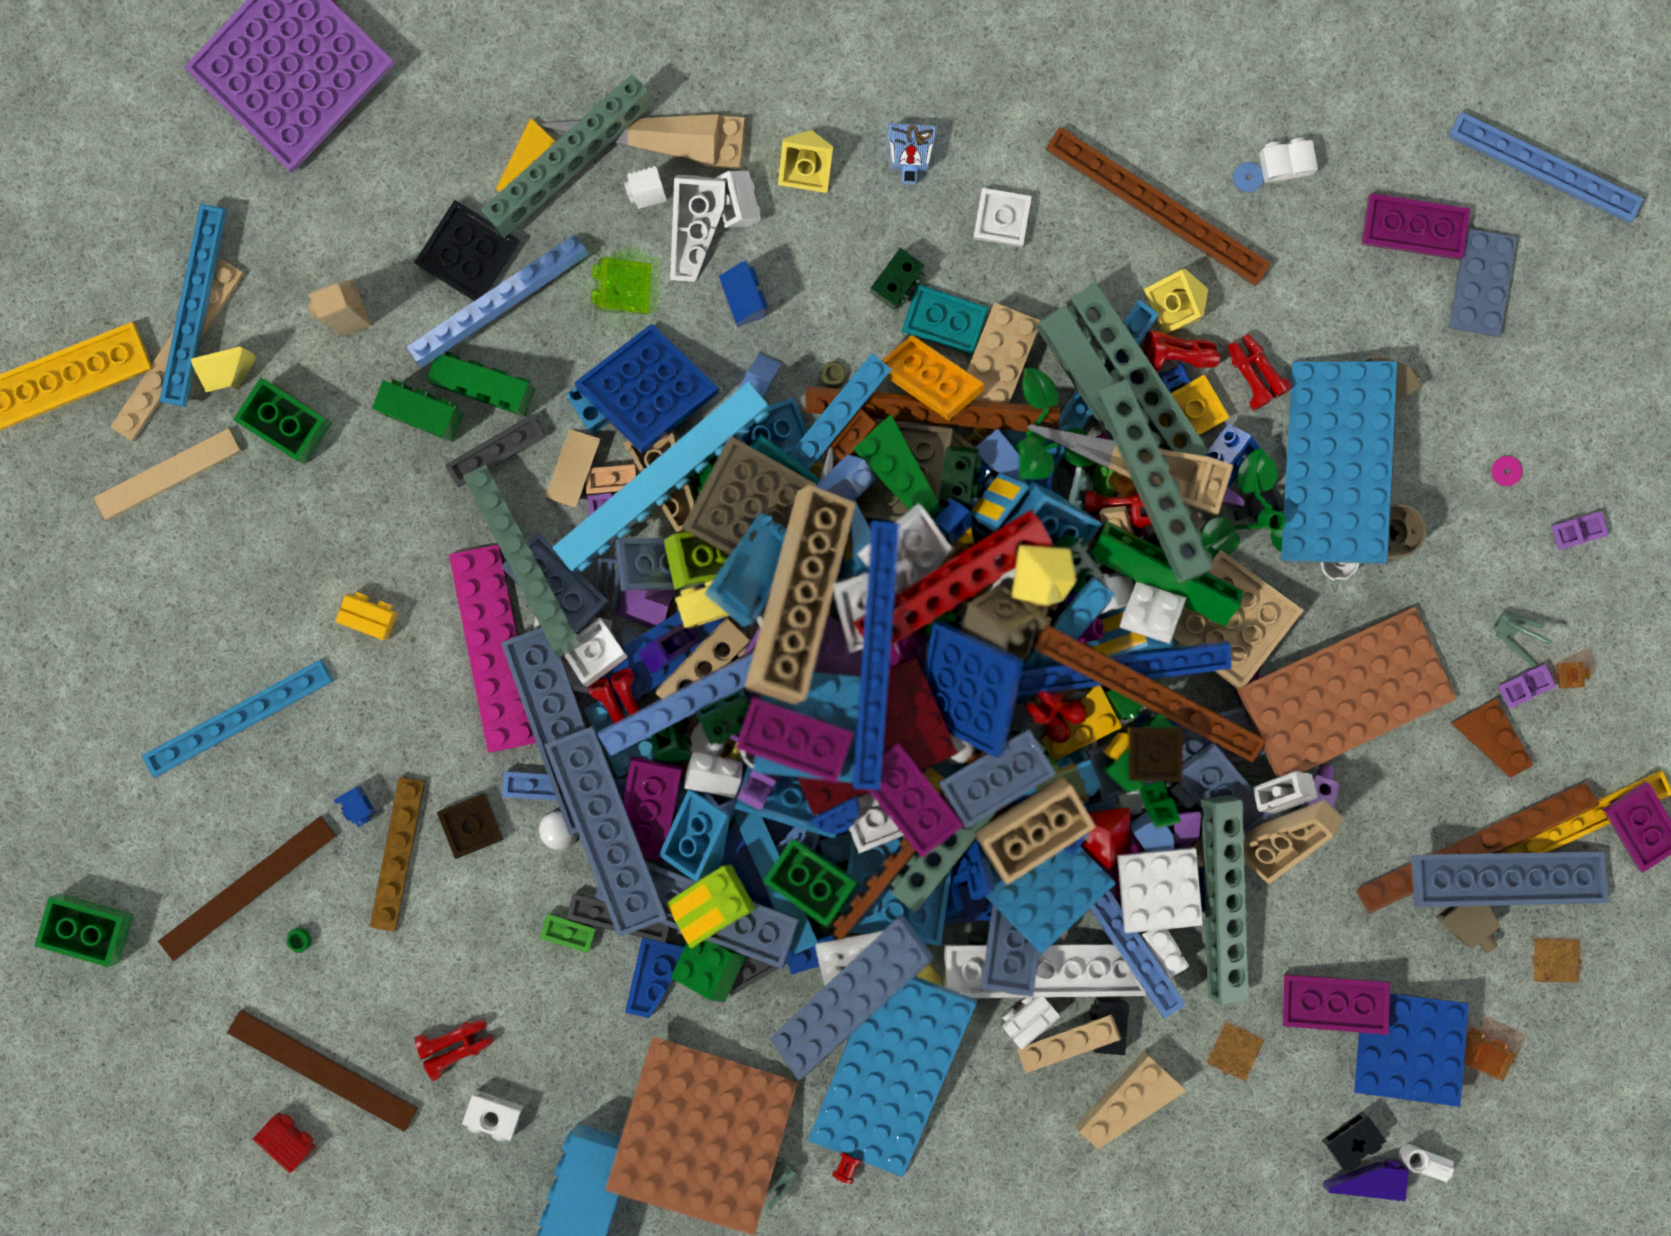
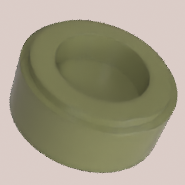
[821,361,846,387]

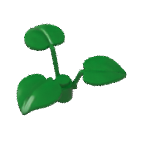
[1015,368,1095,480]
[1200,448,1286,558]

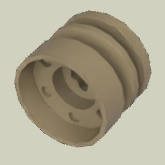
[1388,503,1426,562]

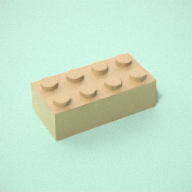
[967,302,1040,403]
[974,777,1096,885]

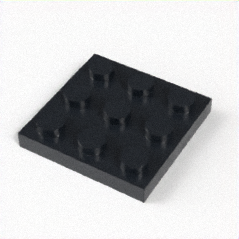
[414,199,520,301]

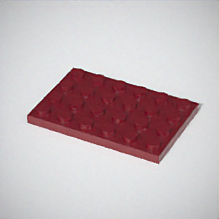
[797,658,958,816]

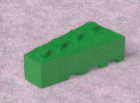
[426,351,536,418]
[853,415,943,521]

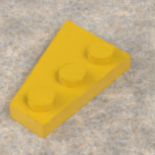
[496,118,555,192]
[1041,686,1122,761]

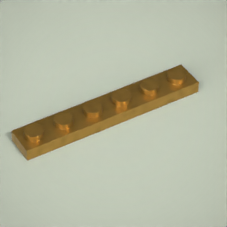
[370,777,425,932]

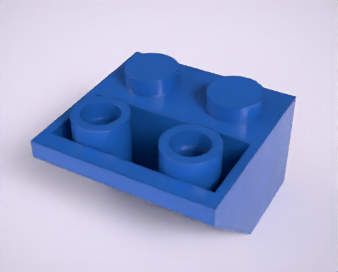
[719,261,768,327]

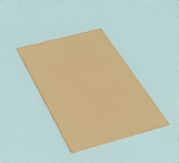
[545,429,600,508]

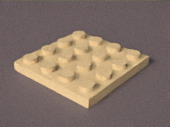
[1172,550,1304,688]

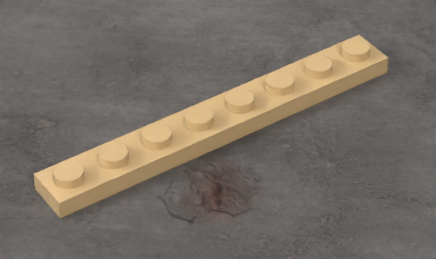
[111,259,245,442]

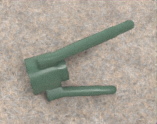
[1493,611,1552,667]
[765,1159,797,1209]

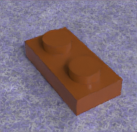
[828,408,879,460]

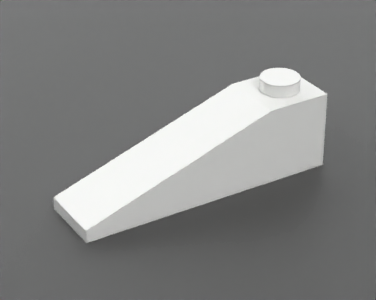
[670,175,726,282]

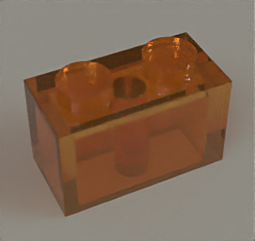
[1464,1027,1516,1082]

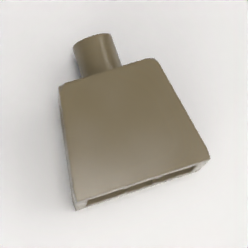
[1435,906,1500,953]

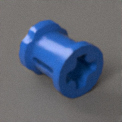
[1158,362,1191,392]

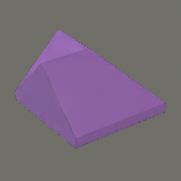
[615,589,676,628]

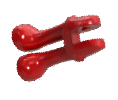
[1144,331,1220,371]
[1227,333,1294,411]
[1085,491,1151,538]
[587,668,648,739]
[1028,691,1088,743]
[414,1020,494,1081]

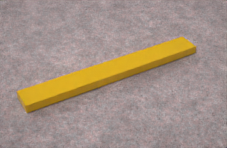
[1501,771,1671,853]

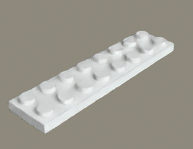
[944,944,1146,998]

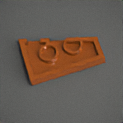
[1450,699,1533,778]

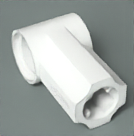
[1398,1144,1454,1182]

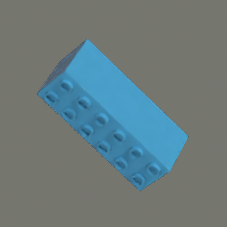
[536,1124,621,1236]

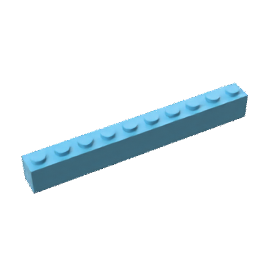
[552,382,771,572]

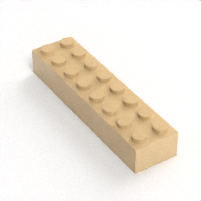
[745,485,856,704]

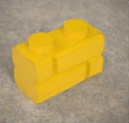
[335,591,398,641]

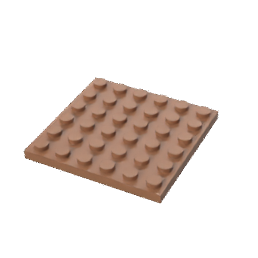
[604,1036,798,1236]

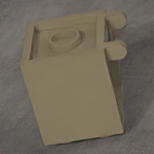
[961,582,1048,660]

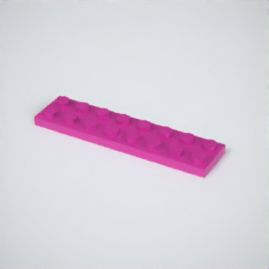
[449,545,536,753]

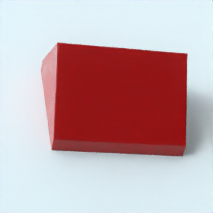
[1080,807,1130,869]

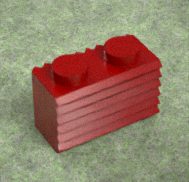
[252,1112,316,1174]

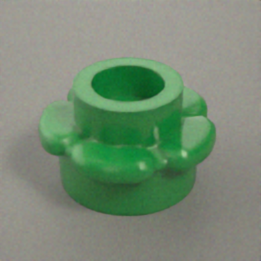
[286,928,312,953]

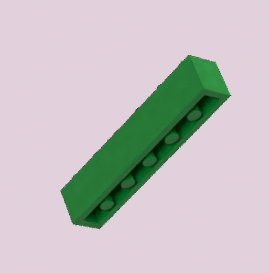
[1089,521,1243,626]

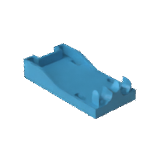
[704,513,787,627]

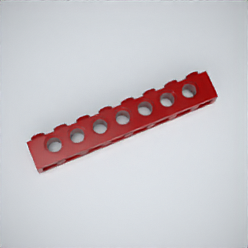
[852,510,1052,646]

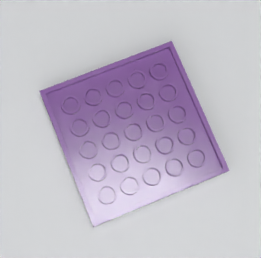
[184,0,396,173]

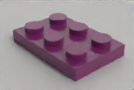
[1602,781,1671,873]

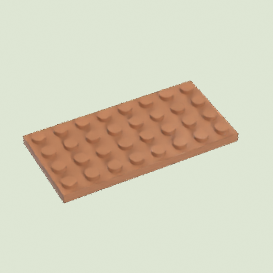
[1237,607,1457,778]

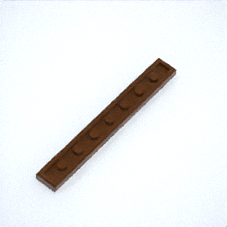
[158,816,336,961]
[227,1009,418,1132]

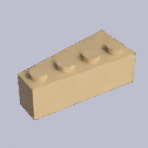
[1243,800,1344,884]

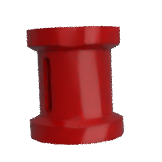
[832,1152,863,1184]

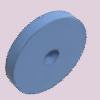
[1233,162,1263,192]

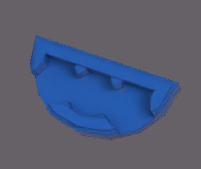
[810,796,860,834]

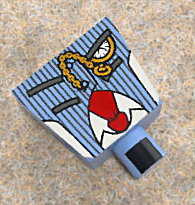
[887,123,936,185]

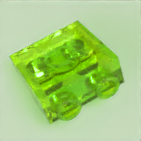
[590,257,652,315]

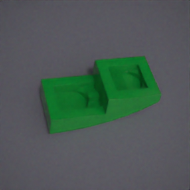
[1138,781,1181,829]

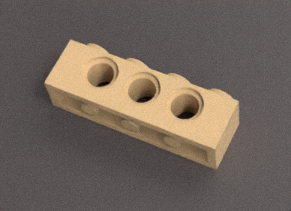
[656,616,750,699]

